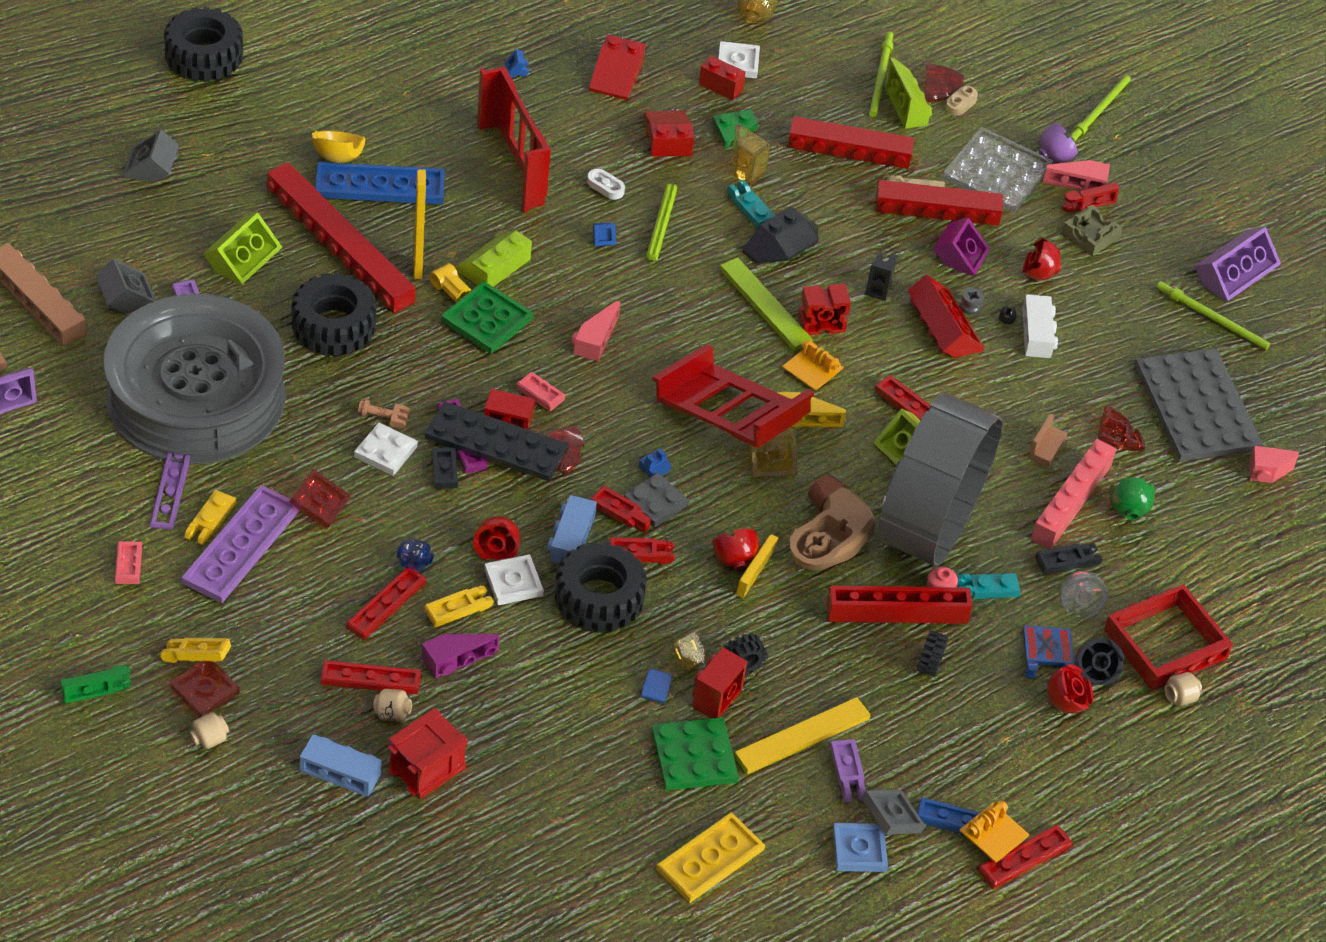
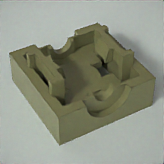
[1062,205,1123,256]

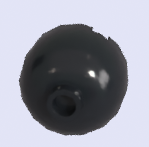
[1075,638,1124,685]

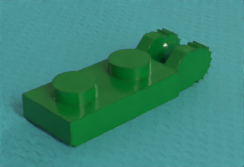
[60,665,131,704]

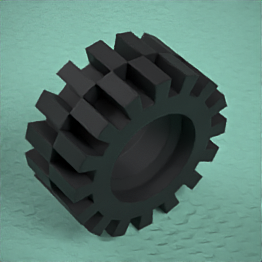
[917,630,948,677]
[724,633,768,675]

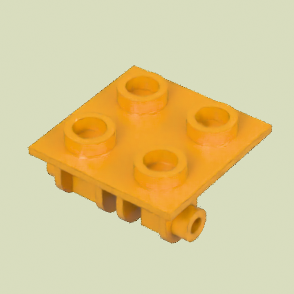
[782,340,844,391]
[959,801,1030,863]

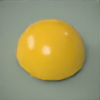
[312,130,366,163]

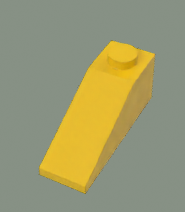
[777,392,846,427]

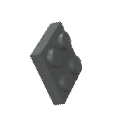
[624,473,689,528]
[861,790,926,835]

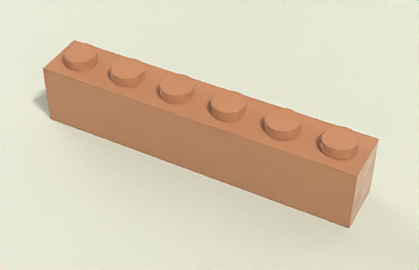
[0,243,87,347]

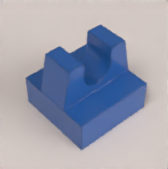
[505,49,530,78]
[593,222,616,246]
[639,448,671,477]

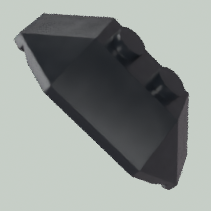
[742,207,818,264]

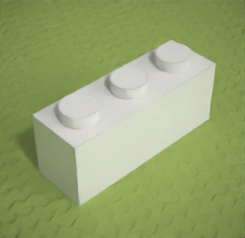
[1022,294,1058,358]

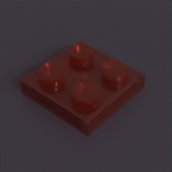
[289,469,351,529]
[170,661,240,718]

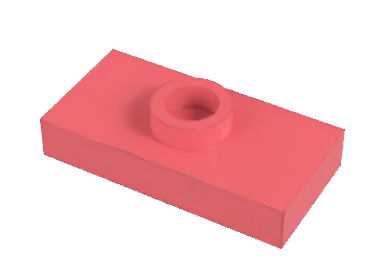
[516,371,565,411]
[115,541,142,584]

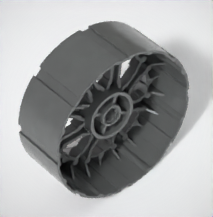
[877,392,1003,567]

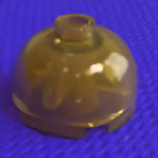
[737,0,778,23]

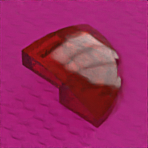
[925,63,964,102]
[1098,405,1146,451]
[546,426,584,476]

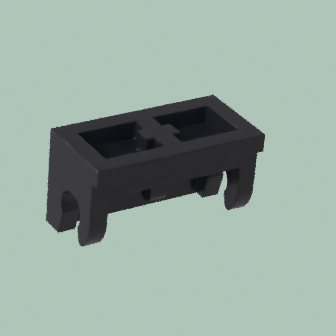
[865,252,898,301]

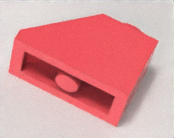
[1249,446,1299,483]

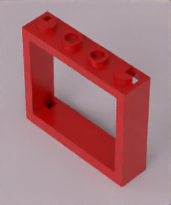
[1104,584,1233,691]

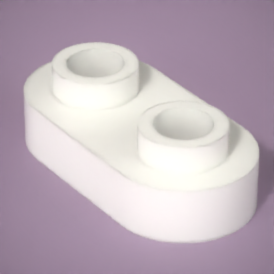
[587,169,625,200]

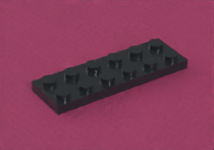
[425,401,569,482]

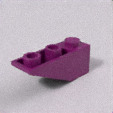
[421,634,500,679]

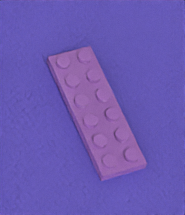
[181,485,301,603]

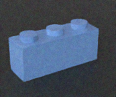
[547,495,597,563]
[300,734,381,797]

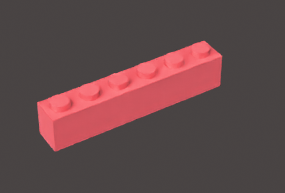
[1031,439,1117,549]

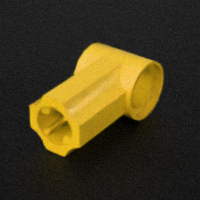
[429,263,471,303]

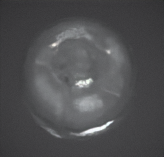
[1060,570,1108,618]

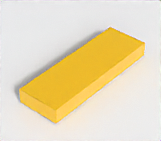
[736,534,778,598]

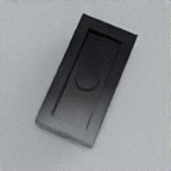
[432,448,458,489]

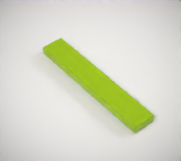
[720,258,813,352]

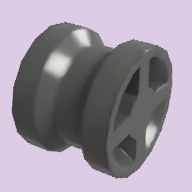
[960,288,984,315]

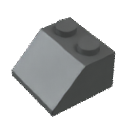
[122,129,179,182]
[96,259,156,313]

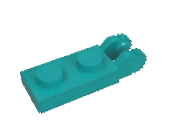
[727,180,776,228]
[957,573,1020,599]

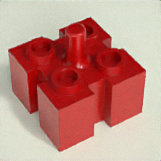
[798,284,851,335]

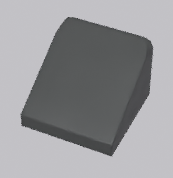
[227,339,253,371]

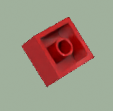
[692,647,747,719]

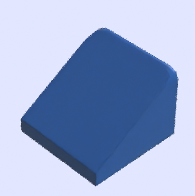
[641,669,672,703]

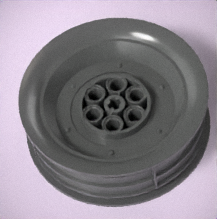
[104,294,285,464]

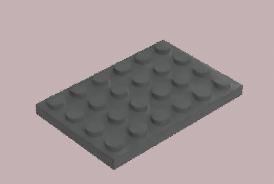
[1134,349,1263,461]

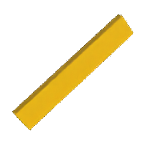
[413,170,426,279]
[734,697,871,775]

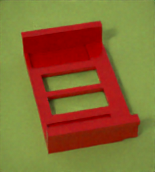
[477,67,551,213]
[652,344,814,448]

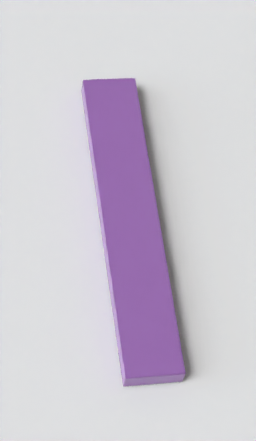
[150,453,190,530]

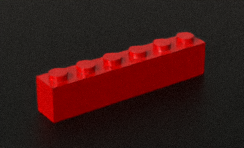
[788,116,914,169]
[875,180,1003,226]
[826,586,973,624]

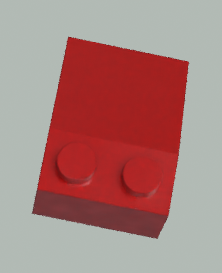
[589,34,646,100]
[644,111,694,157]

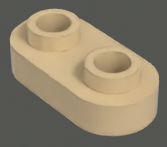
[946,86,978,116]

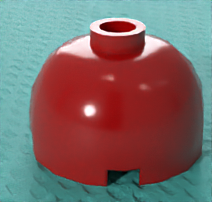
[1022,237,1062,281]
[473,516,521,561]
[712,529,759,570]
[1047,664,1094,714]

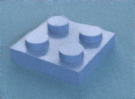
[833,823,888,872]

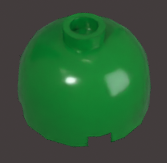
[1109,477,1155,520]

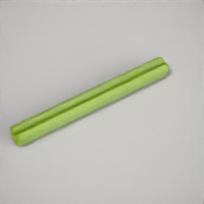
[647,183,677,261]

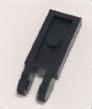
[1035,543,1103,575]

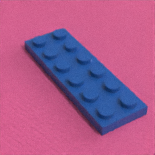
[315,162,445,204]

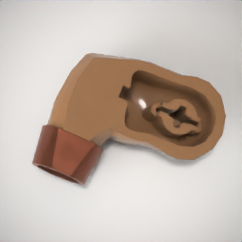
[790,474,876,570]

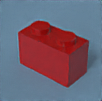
[699,56,746,100]
[484,389,535,430]

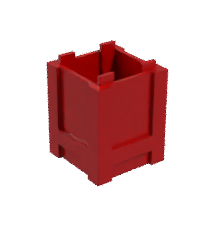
[387,708,468,799]

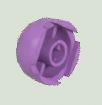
[1039,122,1078,164]

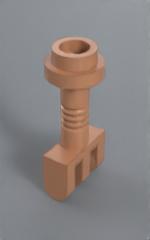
[357,399,410,429]

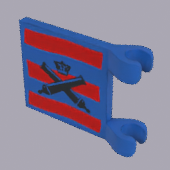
[1023,625,1074,678]

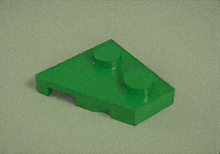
[712,109,758,148]

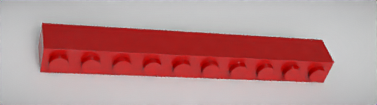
[266,162,416,313]

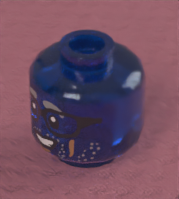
[397,538,434,572]

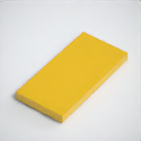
[656,812,765,903]

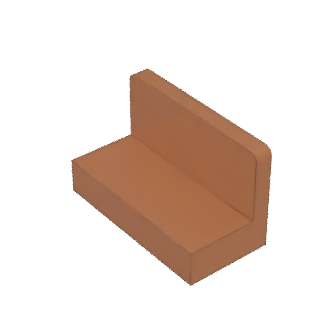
[1029,413,1068,467]

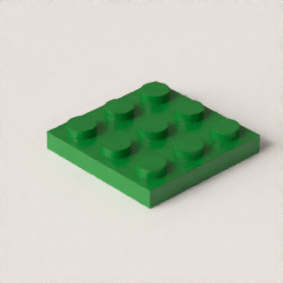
[441,281,534,354]
[651,717,739,791]

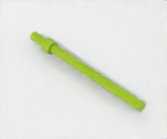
[869,32,894,117]
[1069,75,1131,142]
[1156,281,1271,351]

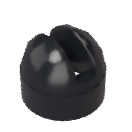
[999,305,1017,324]

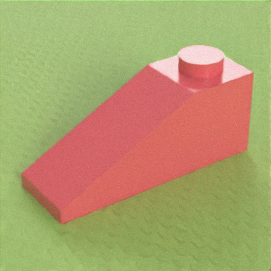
[1043,160,1110,191]
[571,301,620,362]

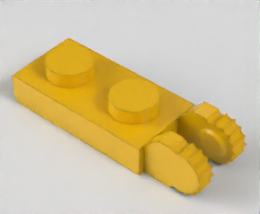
[184,490,236,545]
[424,586,494,628]
[160,638,231,663]

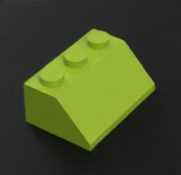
[885,58,932,129]
[203,212,282,285]
[455,230,532,287]
[873,409,920,466]

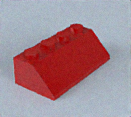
[907,274,985,358]

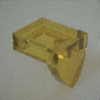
[672,632,708,670]

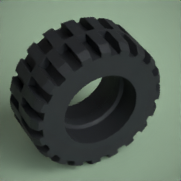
[164,7,243,82]
[291,273,376,356]
[555,542,647,633]

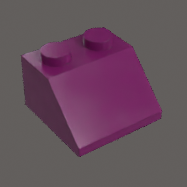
[933,217,990,276]

